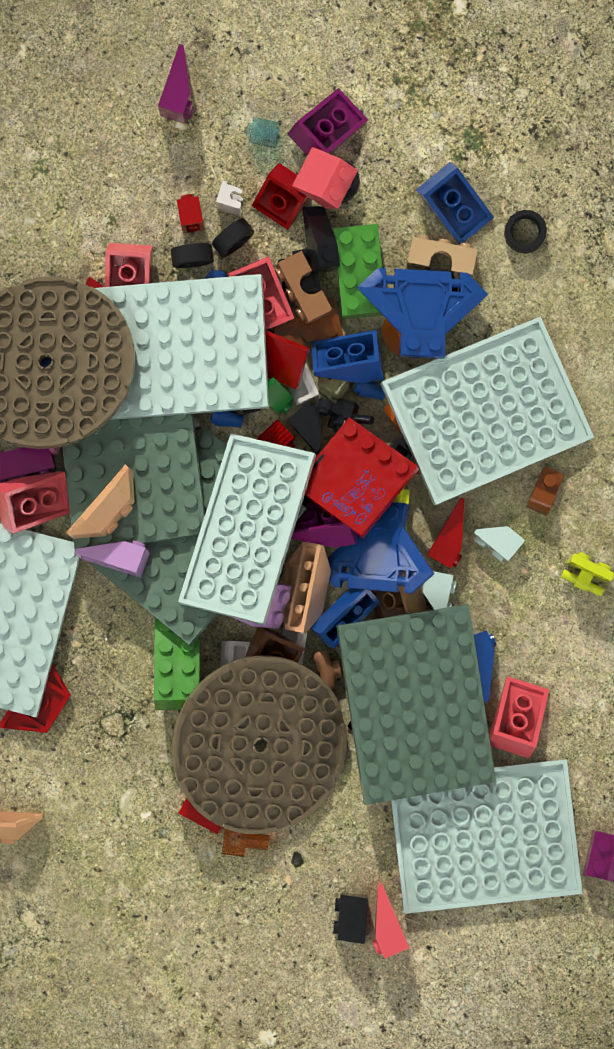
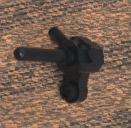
[315,398,374,435]

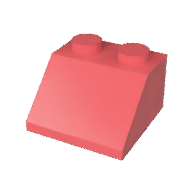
[292,147,358,209]

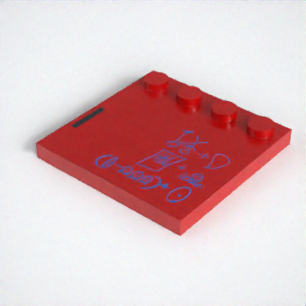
[304,417,419,538]

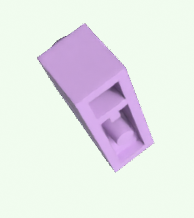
[74,540,150,578]

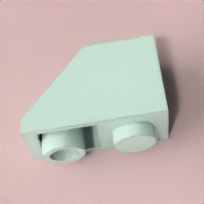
[473,526,525,562]
[422,571,456,610]

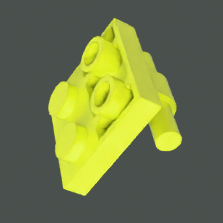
[560,552,614,597]

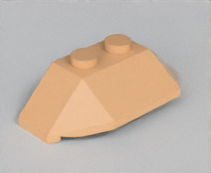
[66,465,135,539]
[281,542,331,633]
[0,811,44,844]

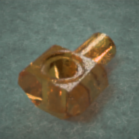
[222,829,269,857]

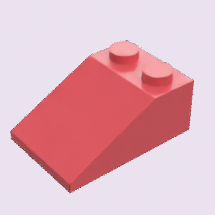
[105,243,153,287]
[228,256,294,330]
[0,471,70,534]
[489,676,549,758]
[372,882,409,959]

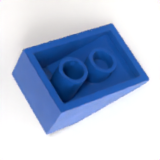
[416,162,494,245]
[311,330,384,383]

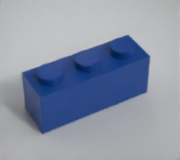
[310,588,380,649]

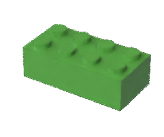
[333,224,383,320]
[154,618,201,710]

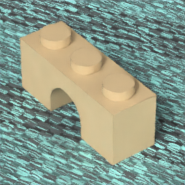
[407,235,478,277]

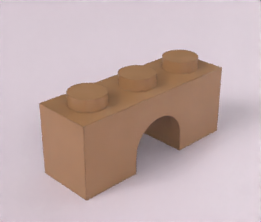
[275,251,332,325]

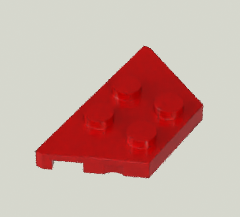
[0,663,72,733]

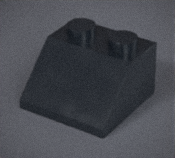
[333,893,368,944]

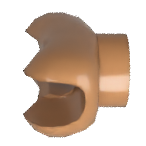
[312,651,341,690]

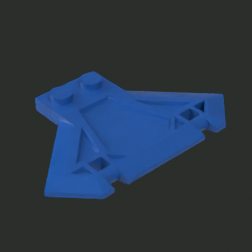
[357,268,488,359]
[327,502,435,594]

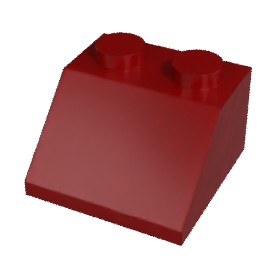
[251,163,309,230]

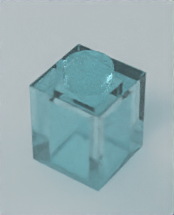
[246,117,280,148]

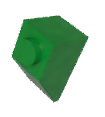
[268,377,294,416]

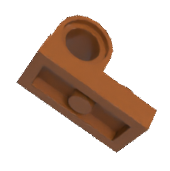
[526,466,564,516]

